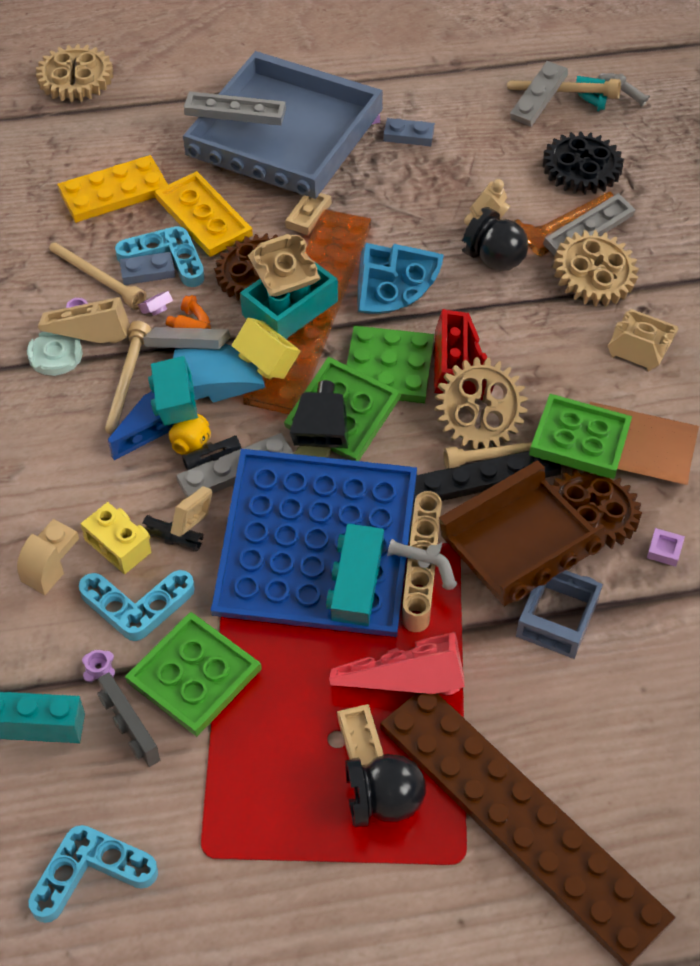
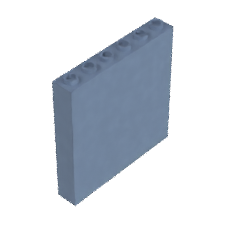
[183,51,383,199]

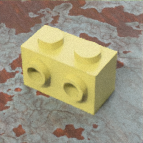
[231,318,301,379]
[80,502,152,575]

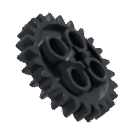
[542,131,624,195]

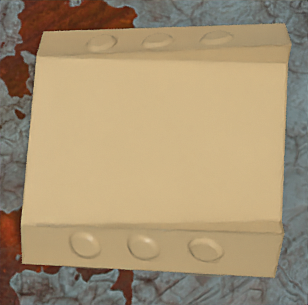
[248,234,321,296]
[608,309,678,372]

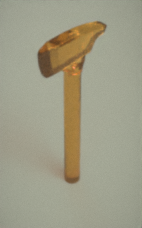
[514,192,614,257]

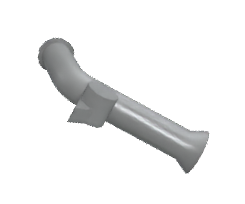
[598,73,650,107]
[387,539,457,590]

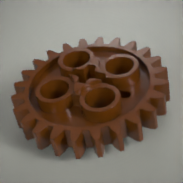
[214,233,278,301]
[551,469,642,549]

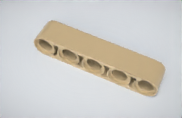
[402,491,442,632]

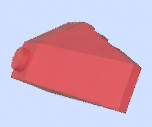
[329,632,465,695]

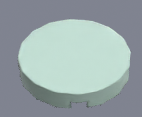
[27,331,83,376]

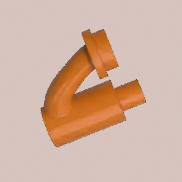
[165,295,211,329]

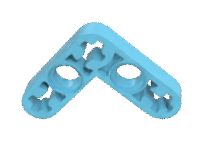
[115,226,205,287]
[79,570,195,641]
[28,825,158,923]

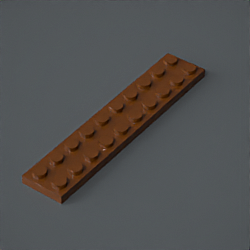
[380,693,676,966]

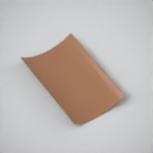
[590,402,699,485]

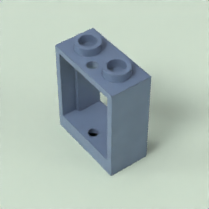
[516,570,603,659]

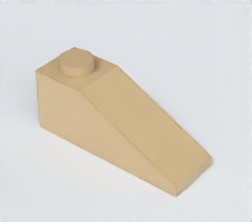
[38,297,130,343]

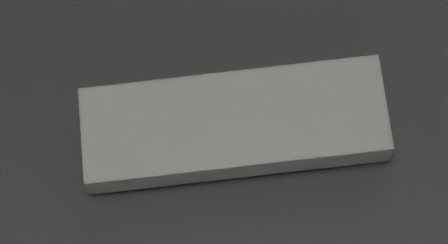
[143,327,230,350]

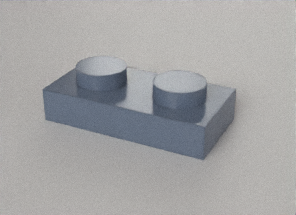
[383,118,435,146]
[119,252,175,285]

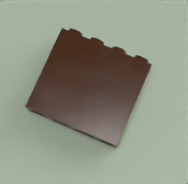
[439,460,605,607]

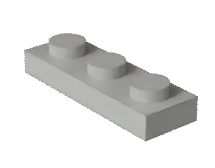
[510,61,568,127]

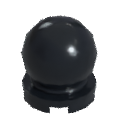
[462,207,529,271]
[345,754,426,827]

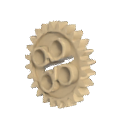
[36,44,113,102]
[552,230,639,307]
[434,357,528,450]

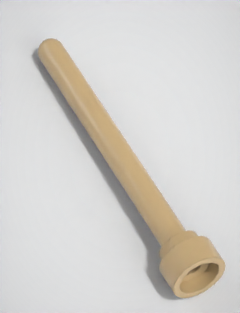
[507,79,621,99]
[49,242,147,310]
[105,321,151,434]
[443,442,532,469]

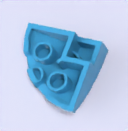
[357,243,444,314]
[173,343,266,403]

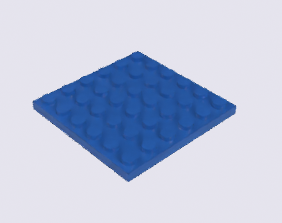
[211,448,417,637]

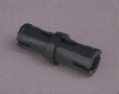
[182,435,241,470]
[142,515,204,551]

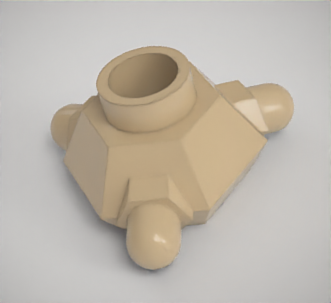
[464,179,510,226]

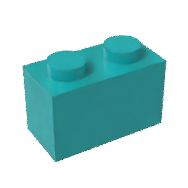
[148,356,198,426]

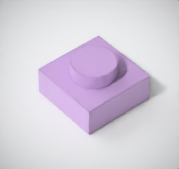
[138,291,173,316]
[647,528,685,567]

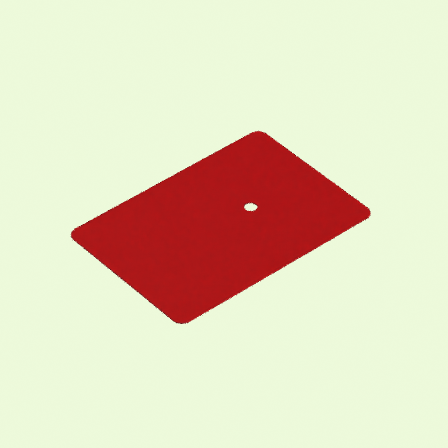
[201,542,467,865]

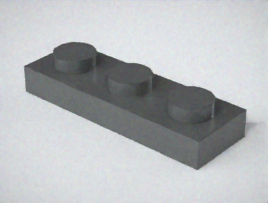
[97,672,161,767]

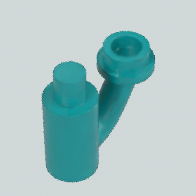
[576,76,607,112]

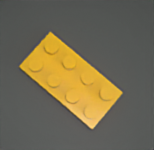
[57,155,168,223]
[155,171,253,257]

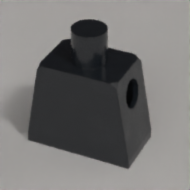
[290,380,349,448]

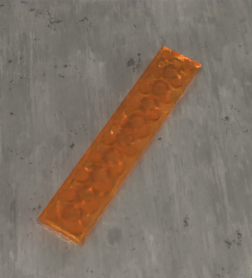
[243,209,371,415]

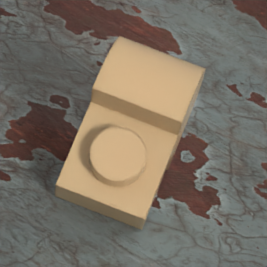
[17,519,79,595]

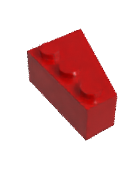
[434,309,495,400]

